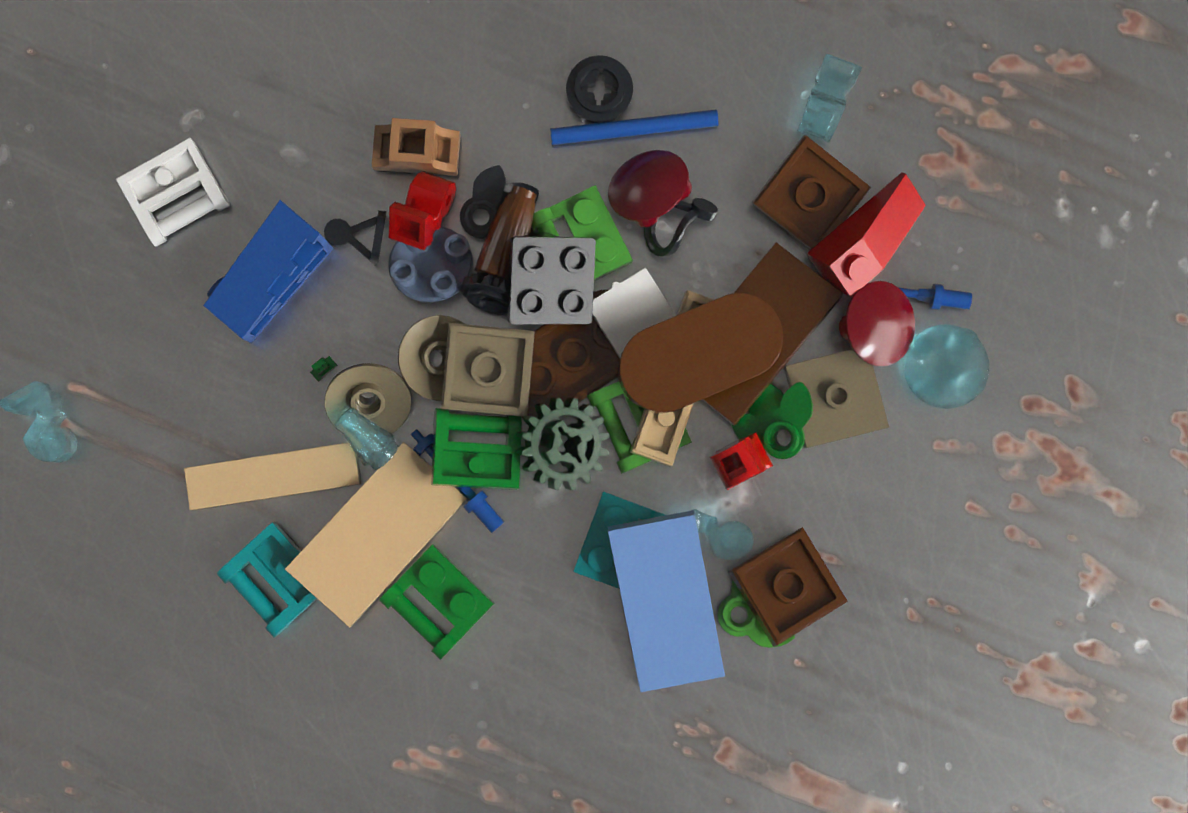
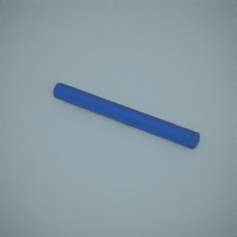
[550,109,719,145]

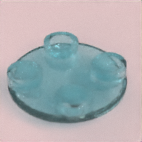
[903,325,989,409]

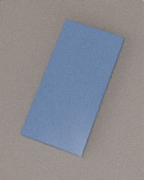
[608,510,725,692]

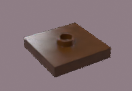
[751,135,871,250]
[728,527,848,647]

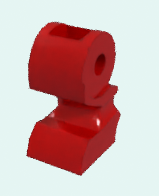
[389,171,456,251]
[710,432,773,490]

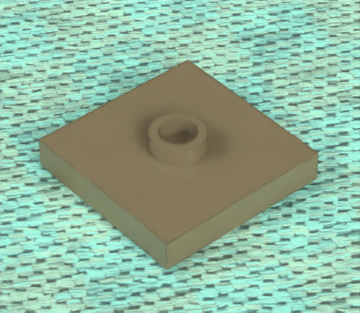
[441,323,535,417]
[784,349,889,448]

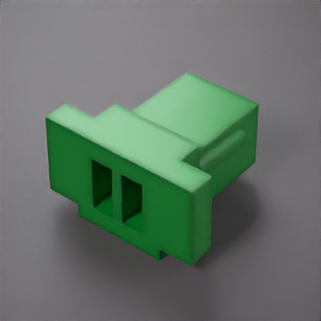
[310,356,338,382]

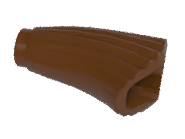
[474,186,536,282]

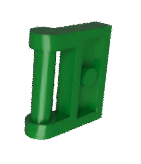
[431,408,522,490]
[379,544,494,660]

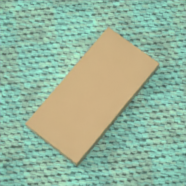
[285,442,467,628]

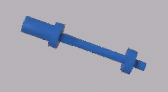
[898,284,972,310]
[411,429,504,533]

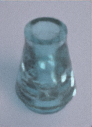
[335,407,399,470]

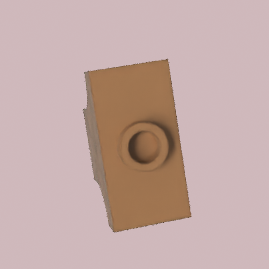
[372,118,461,176]

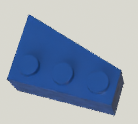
[203,200,334,343]

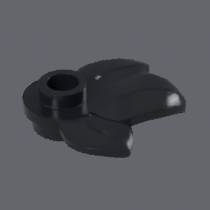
[460,165,539,238]

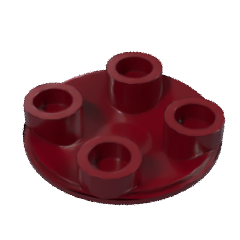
[608,150,692,227]
[839,281,915,367]

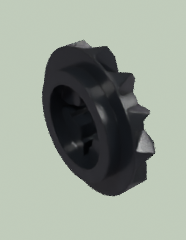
[566,55,633,123]
[460,273,509,316]

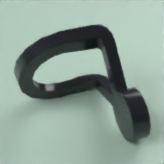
[644,198,718,256]
[324,210,387,265]

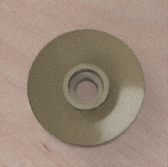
[398,315,465,401]
[325,363,411,440]

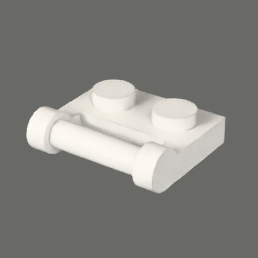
[116,138,230,247]

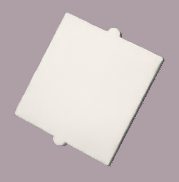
[592,267,676,359]

